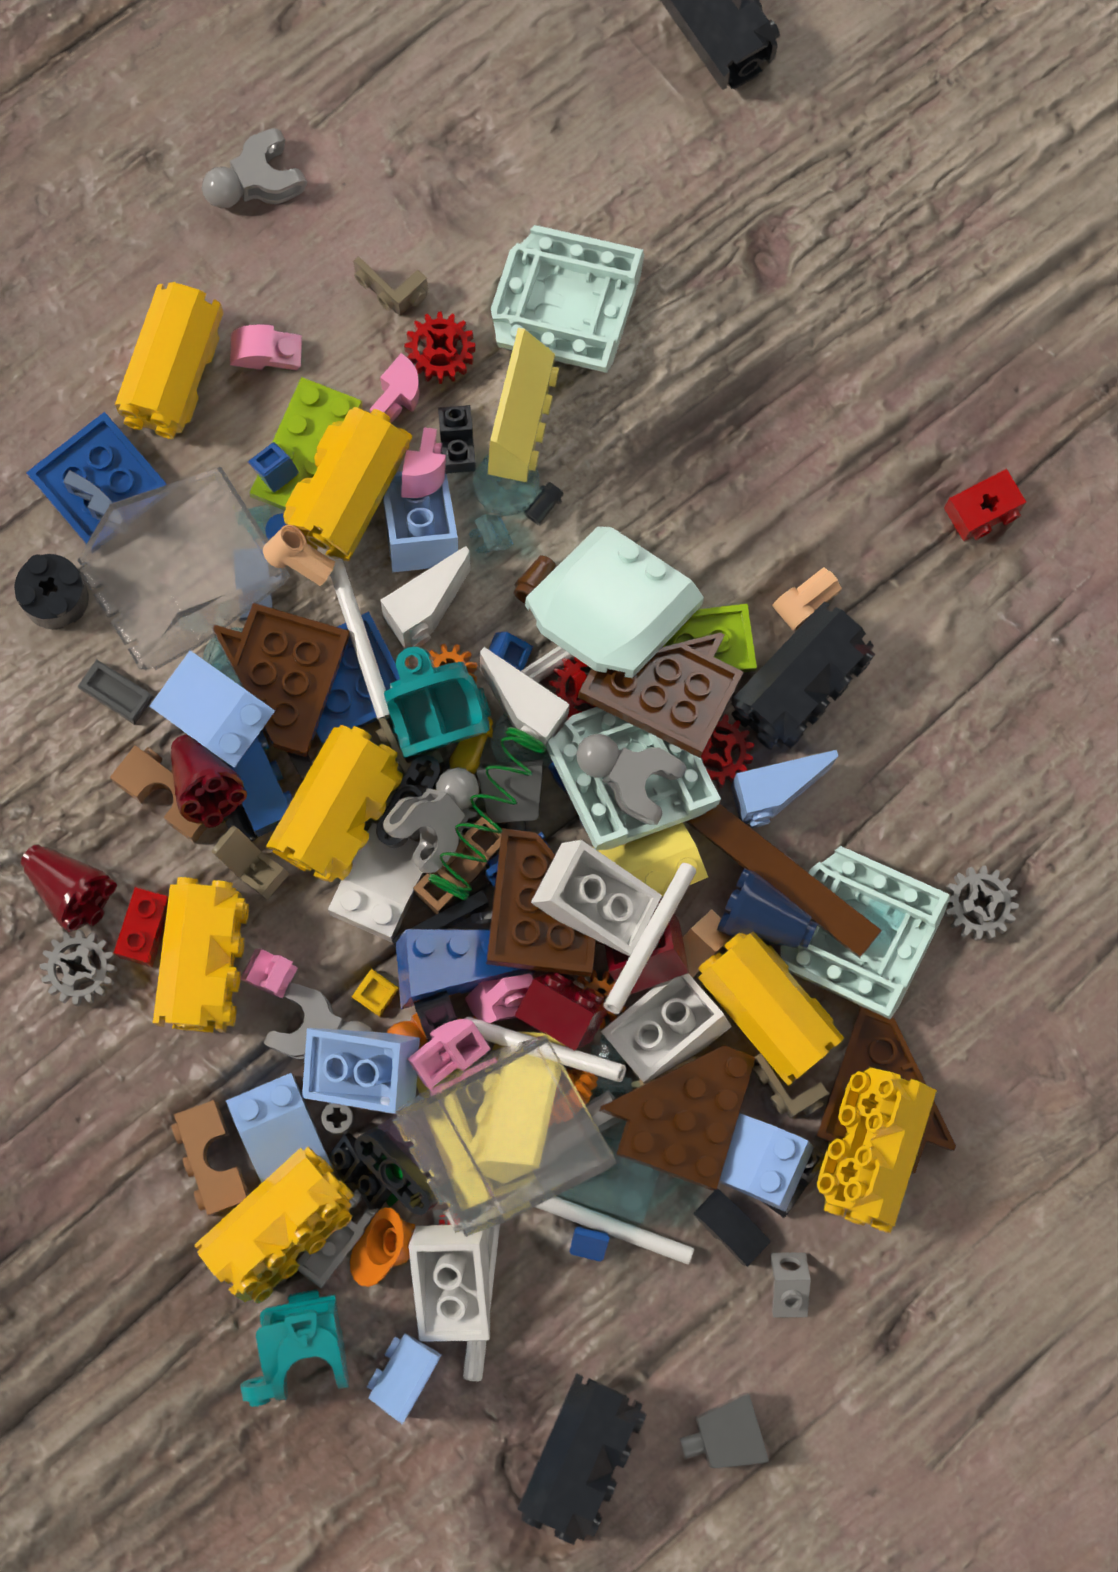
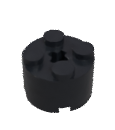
[14,554,89,630]

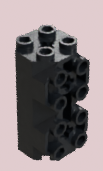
[660,0,780,89]
[731,602,876,750]
[517,1373,647,1545]

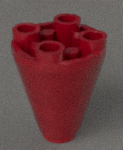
[171,734,247,828]
[20,844,117,932]

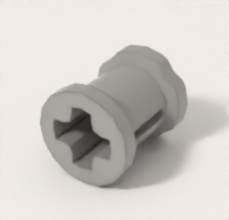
[321,1103,355,1135]

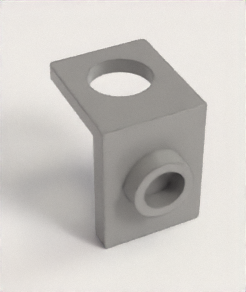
[771,1253,810,1317]

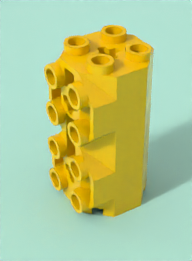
[115,282,224,439]
[283,407,413,562]
[266,725,403,882]
[153,877,249,1033]
[698,932,844,1086]
[817,1068,937,1233]
[195,1146,355,1304]

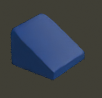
[248,442,298,492]
[488,632,533,671]
[569,1227,610,1261]

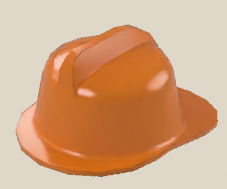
[350,1208,416,1287]

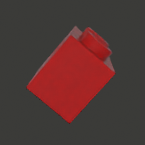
[944,468,1026,541]
[113,887,169,968]

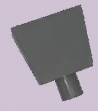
[477,759,544,831]
[679,1392,769,1469]

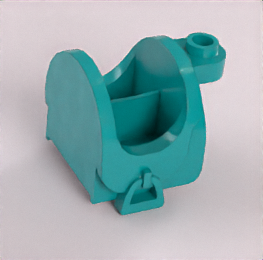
[384,647,492,758]
[240,1289,349,1407]

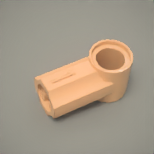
[263,525,335,586]
[772,567,842,632]

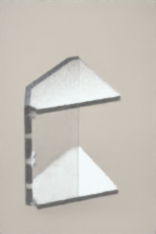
[77,467,290,671]
[392,1035,617,1237]

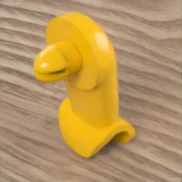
[449,717,493,774]

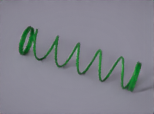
[428,727,546,900]

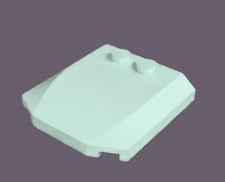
[491,225,644,373]
[525,527,704,678]
[546,707,721,850]
[781,846,950,1019]

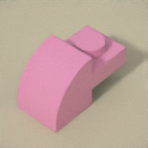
[230,325,302,370]
[369,353,420,423]
[401,428,446,498]
[241,949,298,998]
[465,973,533,1023]
[407,1019,491,1089]

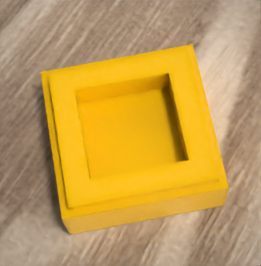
[351,969,399,1017]

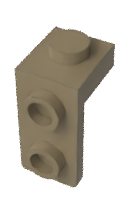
[353,256,428,316]
[376,717,445,784]
[212,826,289,900]
[752,1053,828,1118]

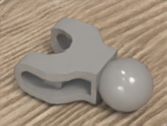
[202,128,307,209]
[576,734,687,825]
[383,767,479,873]
[264,982,373,1060]

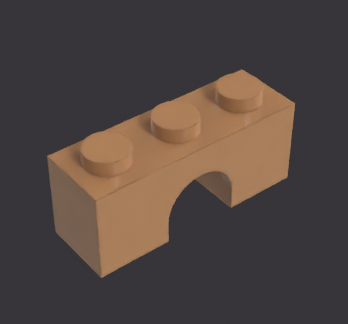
[110,745,207,844]
[413,814,502,915]
[171,1100,249,1216]

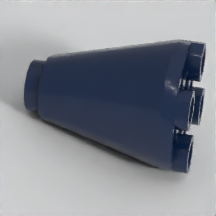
[717,868,818,949]

